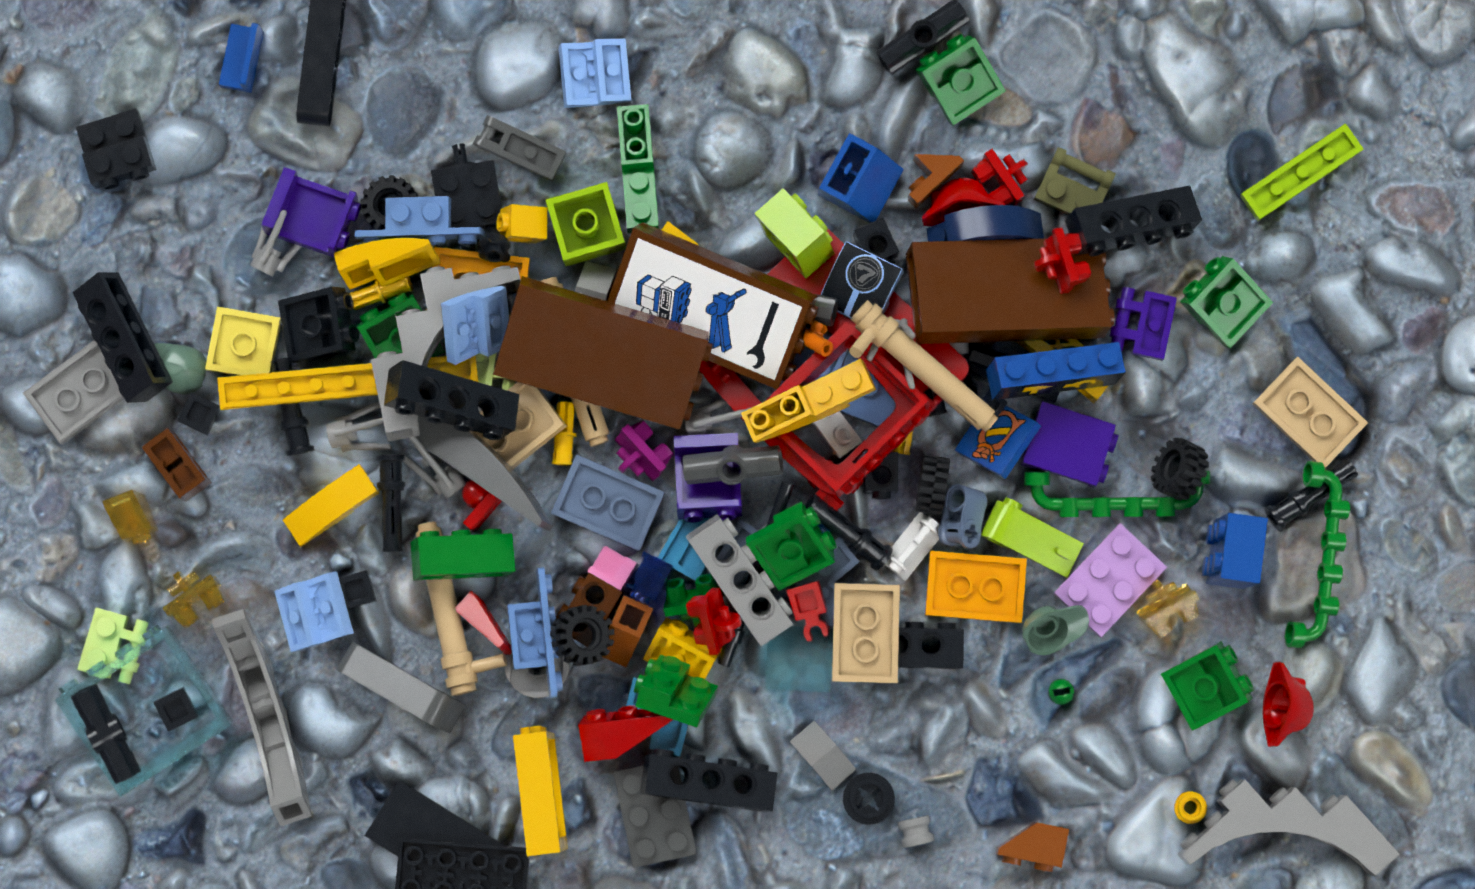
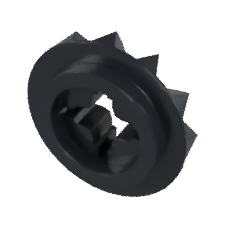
[843,773,895,825]

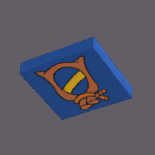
[955,406,1041,479]

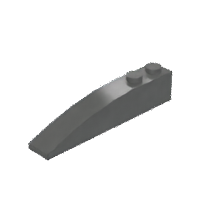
[416,395,553,531]

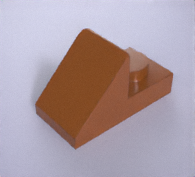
[908,154,964,209]

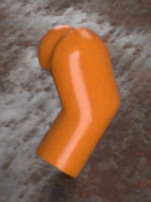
[803,320,833,357]

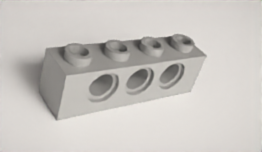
[685,514,793,646]

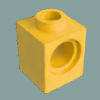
[496,204,548,244]

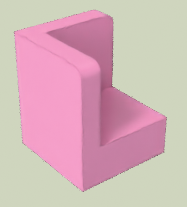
[587,546,638,592]

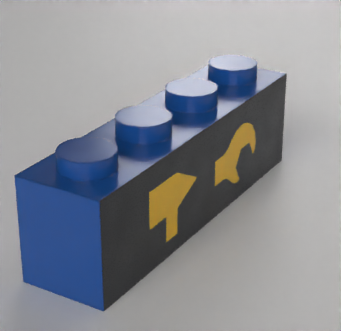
[986,342,1126,400]

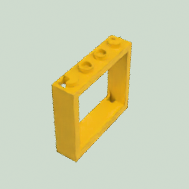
[513,726,568,856]

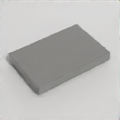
[23,340,125,445]

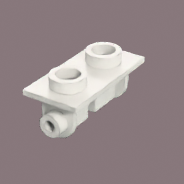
[812,411,863,459]
[885,512,939,581]

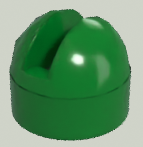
[1048,679,1074,705]

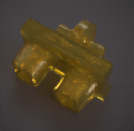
[163,571,225,628]
[1136,580,1200,638]

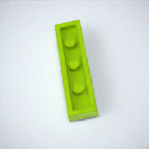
[1240,123,1364,221]

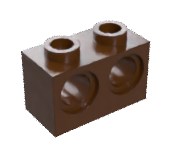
[142,428,212,502]
[556,573,623,647]

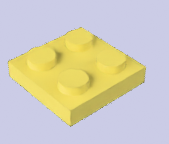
[205,307,281,376]

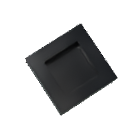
[177,392,220,436]
[339,570,377,610]
[153,687,199,732]

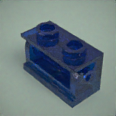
[626,551,674,606]

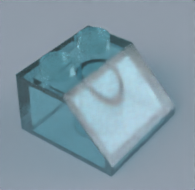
[765,626,833,693]

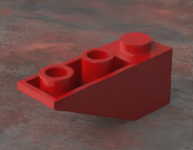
[578,705,673,762]

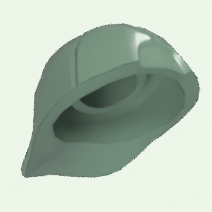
[154,343,207,395]
[1022,605,1089,655]

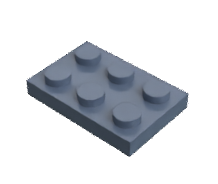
[551,454,665,552]

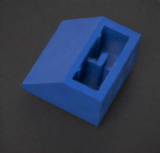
[818,133,904,223]

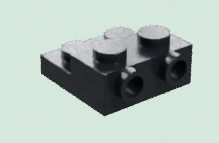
[76,108,157,191]
[278,287,359,363]

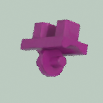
[615,420,674,482]

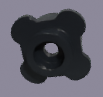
[479,233,511,263]

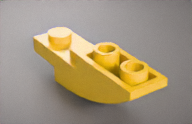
[741,358,876,443]

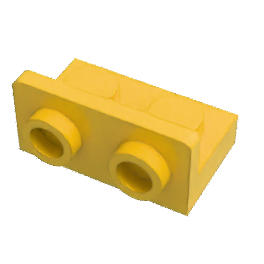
[643,617,722,679]

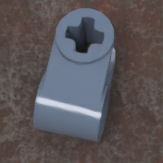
[938,484,987,548]

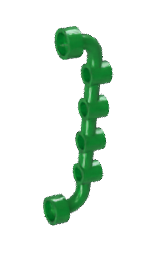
[1284,461,1350,648]
[1024,471,1210,517]

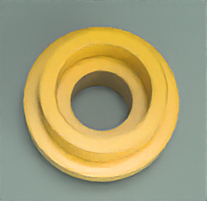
[1174,791,1207,824]

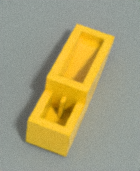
[334,238,441,290]
[283,464,380,547]

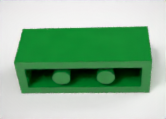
[410,529,516,581]

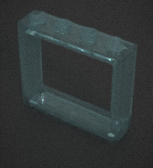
[55,624,233,797]

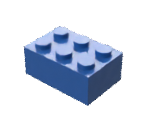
[1202,513,1268,589]

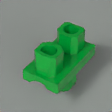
[663,574,725,627]

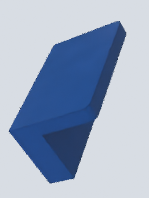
[219,23,264,93]

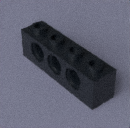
[1065,185,1202,257]
[72,272,173,403]
[384,360,520,440]
[898,622,964,669]
[640,749,778,812]

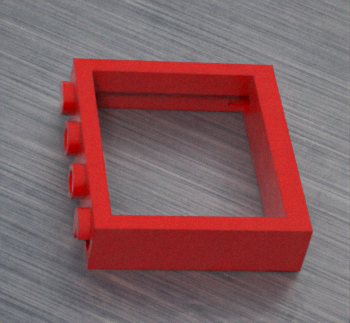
[764,321,931,498]

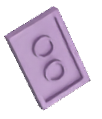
[1053,523,1167,638]

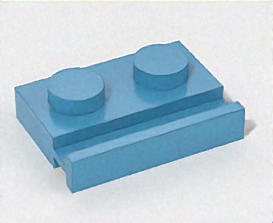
[657,518,720,582]

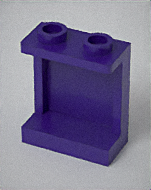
[261,167,361,258]
[1020,401,1119,489]
[674,433,742,523]

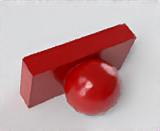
[462,479,502,533]

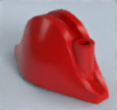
[922,177,1005,226]
[1262,662,1314,747]

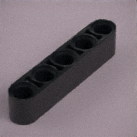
[296,0,347,127]

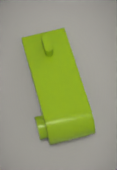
[981,497,1084,578]

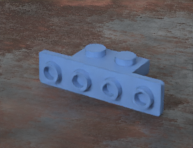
[355,196,486,245]
[507,567,563,699]

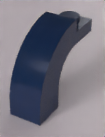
[926,205,1044,242]

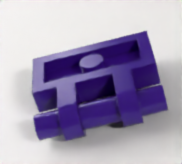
[1109,287,1177,361]

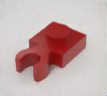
[786,580,830,641]

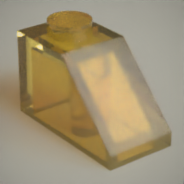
[102,489,158,545]

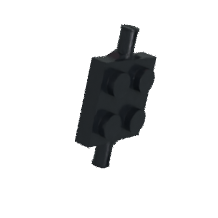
[431,144,502,251]

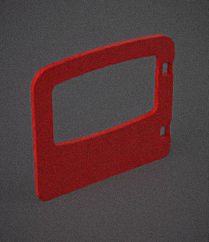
[699,229,969,495]

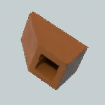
[602,595,654,668]
[995,822,1069,872]

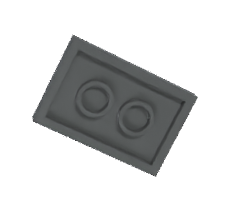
[613,766,697,868]

